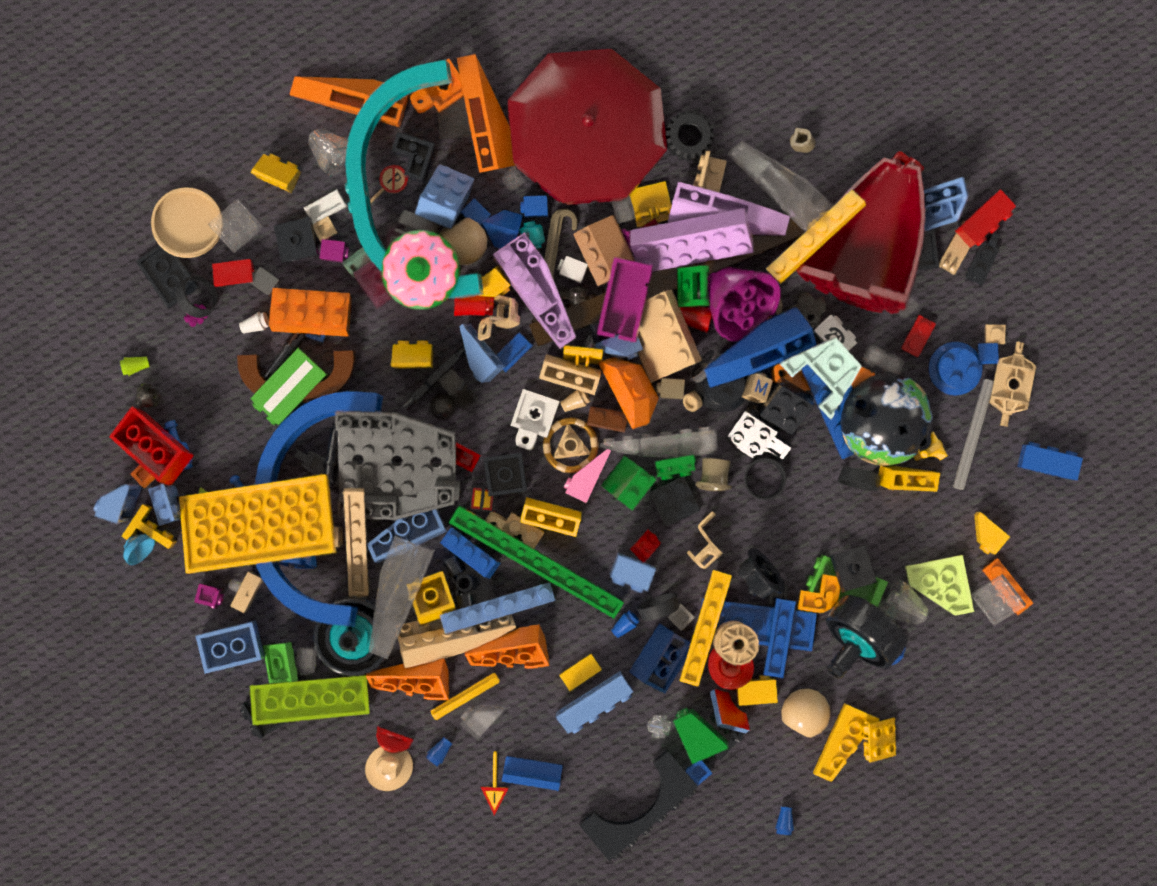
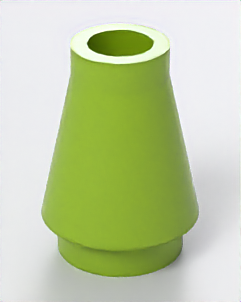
[120,356,150,376]

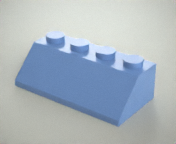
[556,671,633,734]

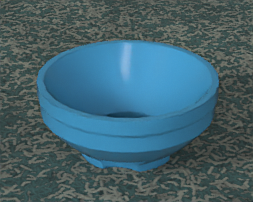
[123,534,155,565]

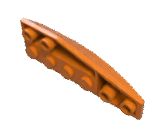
[457,54,516,173]
[289,76,410,128]

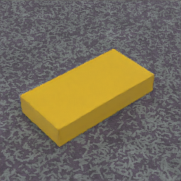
[559,654,602,691]

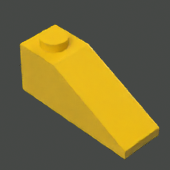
[879,466,940,492]

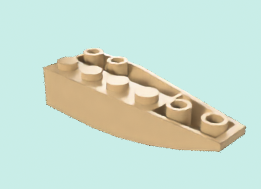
[395,614,516,668]

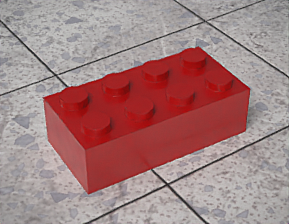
[109,406,194,486]

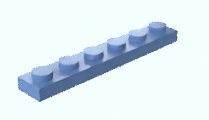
[440,582,555,634]

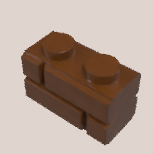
[587,406,627,432]

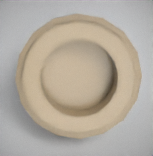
[683,391,703,412]

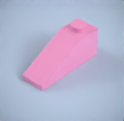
[564,449,611,503]

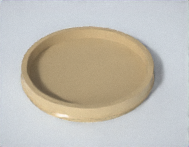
[151,188,223,258]

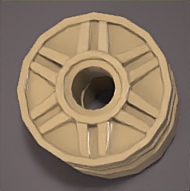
[713,621,759,665]

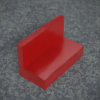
[212,259,254,287]

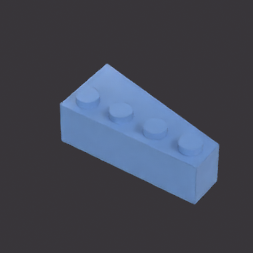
[367,509,447,563]

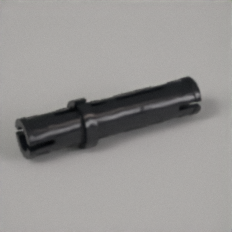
[262,333,306,380]
[323,427,339,485]

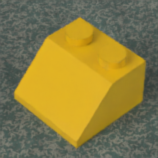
[251,153,301,193]
[391,341,433,368]

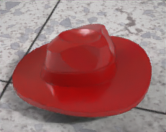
[708,642,754,689]

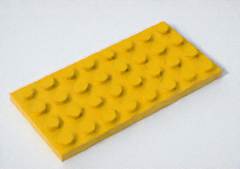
[179,474,336,574]

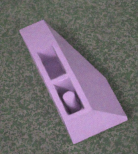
[668,182,790,236]
[493,233,576,348]

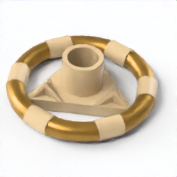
[543,418,599,473]

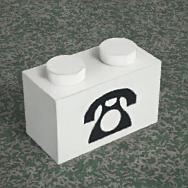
[813,315,857,351]

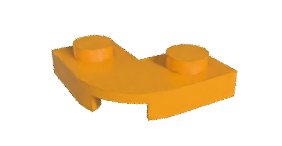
[797,574,840,613]

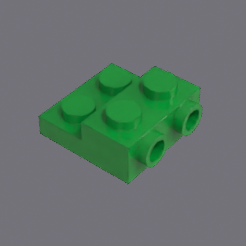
[654,455,695,480]

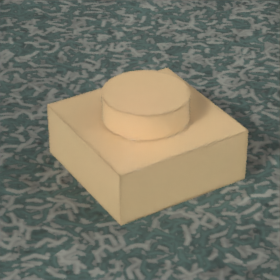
[985,325,1005,344]

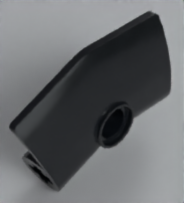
[442,555,494,609]

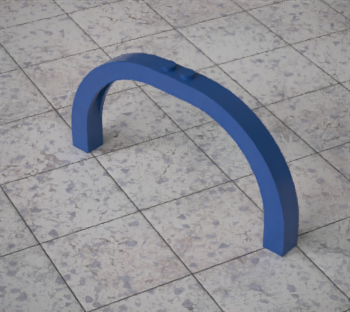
[254,392,383,627]

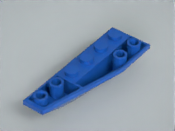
[704,307,817,387]

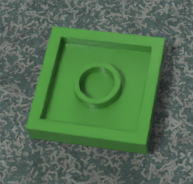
[263,642,298,683]

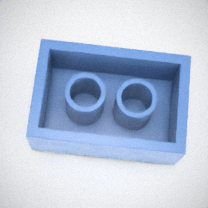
[415,164,474,229]
[610,552,656,593]
[196,620,265,674]

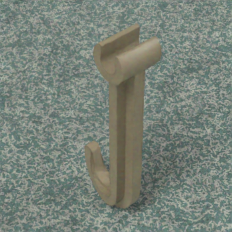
[544,209,577,281]

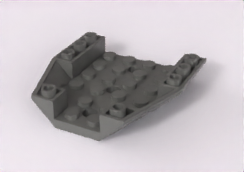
[335,411,456,520]

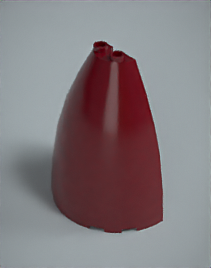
[796,158,925,314]

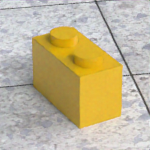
[737,675,778,706]

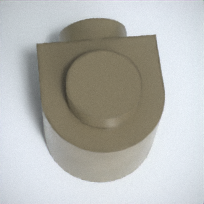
[790,128,816,153]

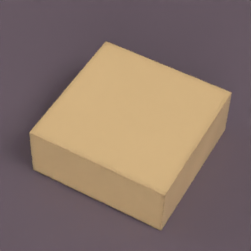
[313,216,338,242]

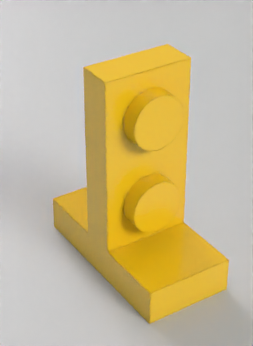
[121,504,176,549]

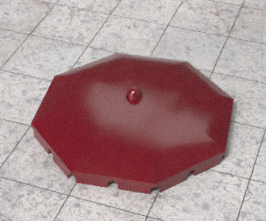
[508,49,667,205]

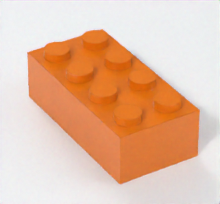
[269,288,352,337]

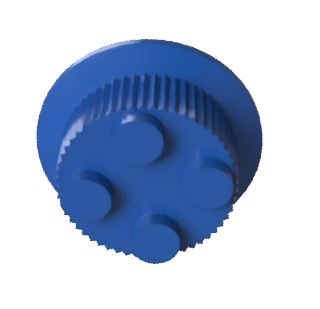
[929,342,982,395]

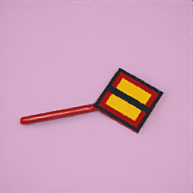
[469,486,514,537]

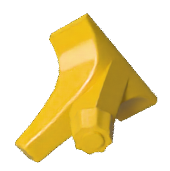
[914,431,948,461]

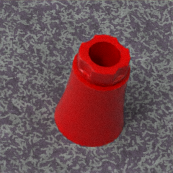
[454,296,494,316]
[679,306,712,333]

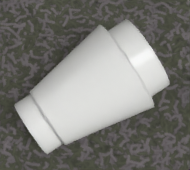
[239,312,269,333]

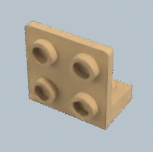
[693,150,727,193]

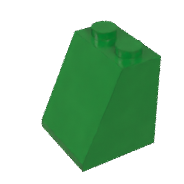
[601,456,656,510]
[673,708,729,764]

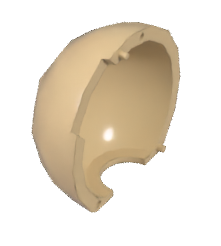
[439,218,487,265]
[781,689,830,737]

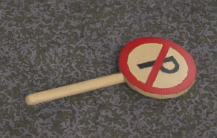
[370,165,408,203]

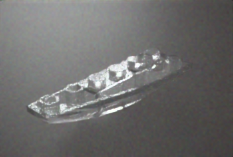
[728,141,834,232]
[600,427,717,458]
[369,536,434,659]

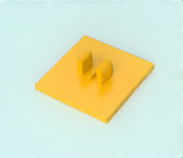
[563,346,603,367]

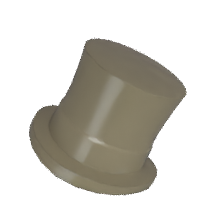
[696,458,732,491]

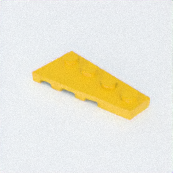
[813,703,880,782]

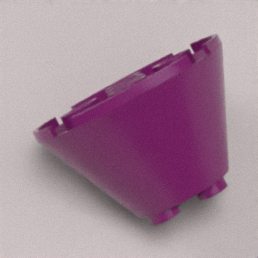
[708,266,780,341]

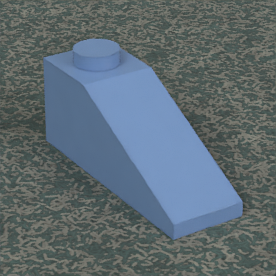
[459,323,505,383]

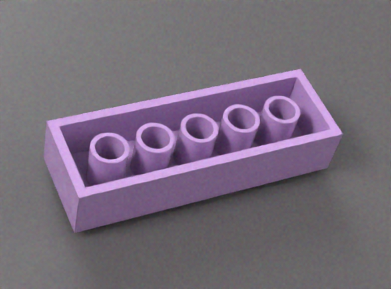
[631,208,753,272]

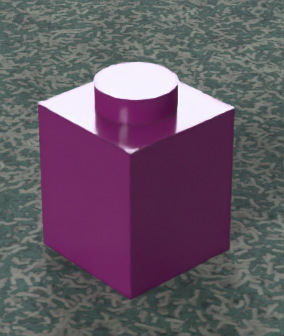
[320,239,350,262]

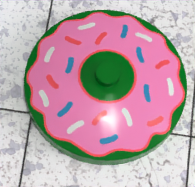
[381,230,460,310]

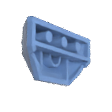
[924,177,968,231]

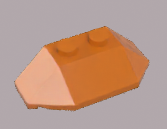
[599,357,659,429]

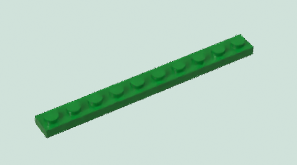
[449,505,624,618]

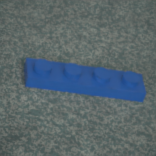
[763,598,796,678]

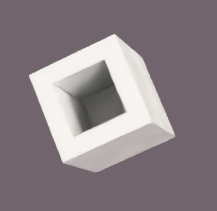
[557,256,588,284]

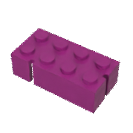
[597,257,654,343]

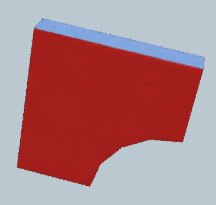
[710,689,750,733]

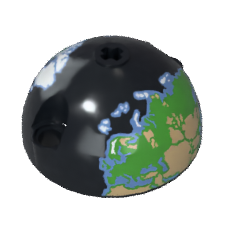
[841,373,933,466]

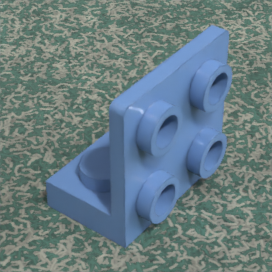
[148,483,181,526]

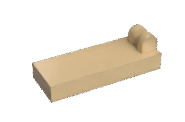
[939,220,970,275]

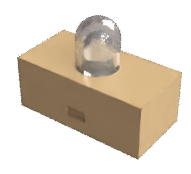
[228,571,263,613]

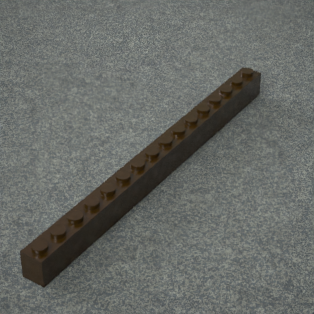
[529,204,819,347]

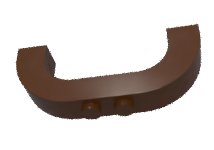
[237,351,355,403]

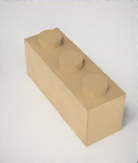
[539,354,601,395]

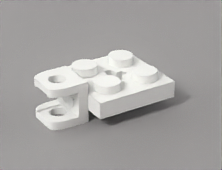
[511,389,559,450]

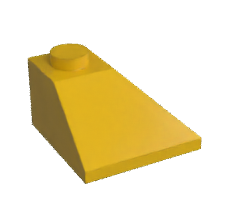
[477,266,511,297]

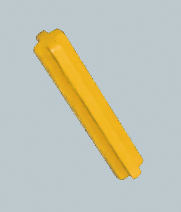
[431,673,500,720]

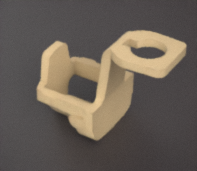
[478,295,520,341]
[687,511,723,569]

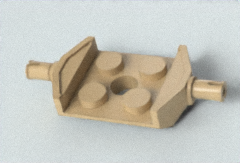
[989,342,1036,427]

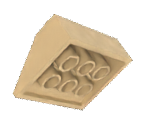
[638,290,702,383]

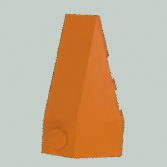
[465,625,550,669]
[366,658,449,700]

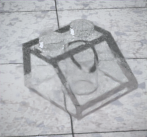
[460,704,505,740]

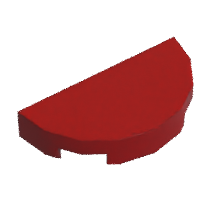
[376,727,413,754]

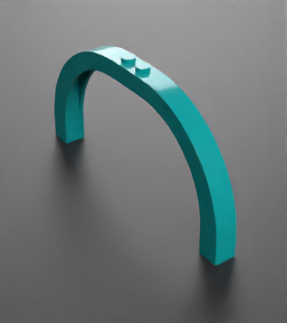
[345,60,484,299]

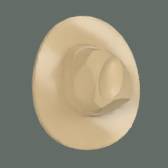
[365,747,413,791]

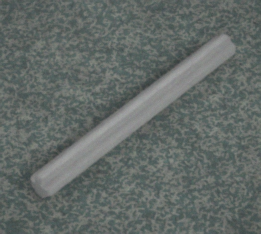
[953,379,994,490]

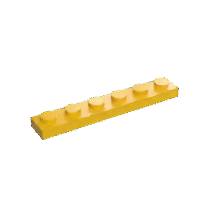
[766,190,866,284]
[679,570,732,686]

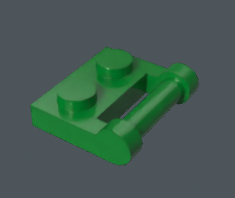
[677,266,710,307]

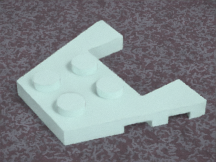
[780,337,862,419]

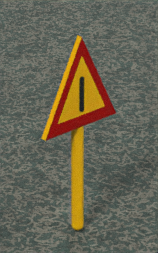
[481,751,509,815]

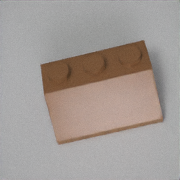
[573,215,635,286]

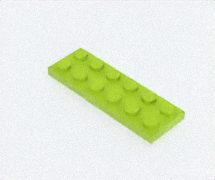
[250,675,370,725]

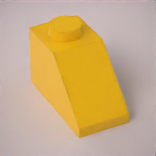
[974,512,1010,555]

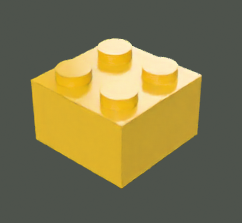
[406,571,456,625]

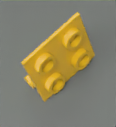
[630,181,672,227]
[863,718,896,763]

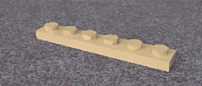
[344,488,369,596]

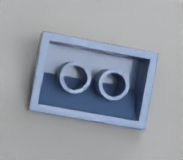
[94,484,142,523]

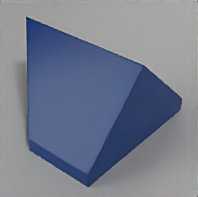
[481,210,523,249]

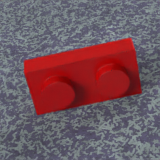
[900,315,936,358]
[630,530,661,563]

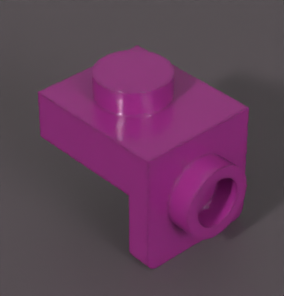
[194,583,224,609]

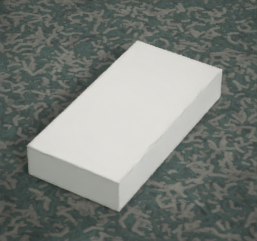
[304,189,347,224]

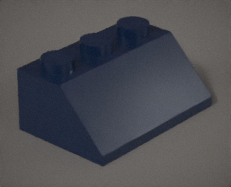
[629,623,691,694]

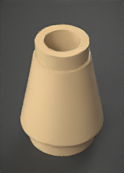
[560,390,590,412]

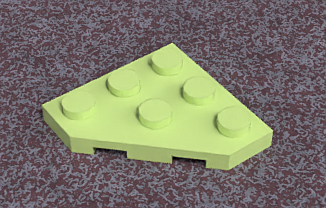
[905,555,974,615]

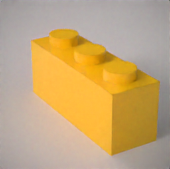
[520,497,582,537]

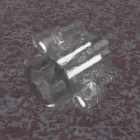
[647,715,671,739]

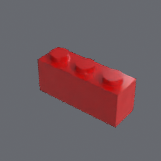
[955,190,1016,248]

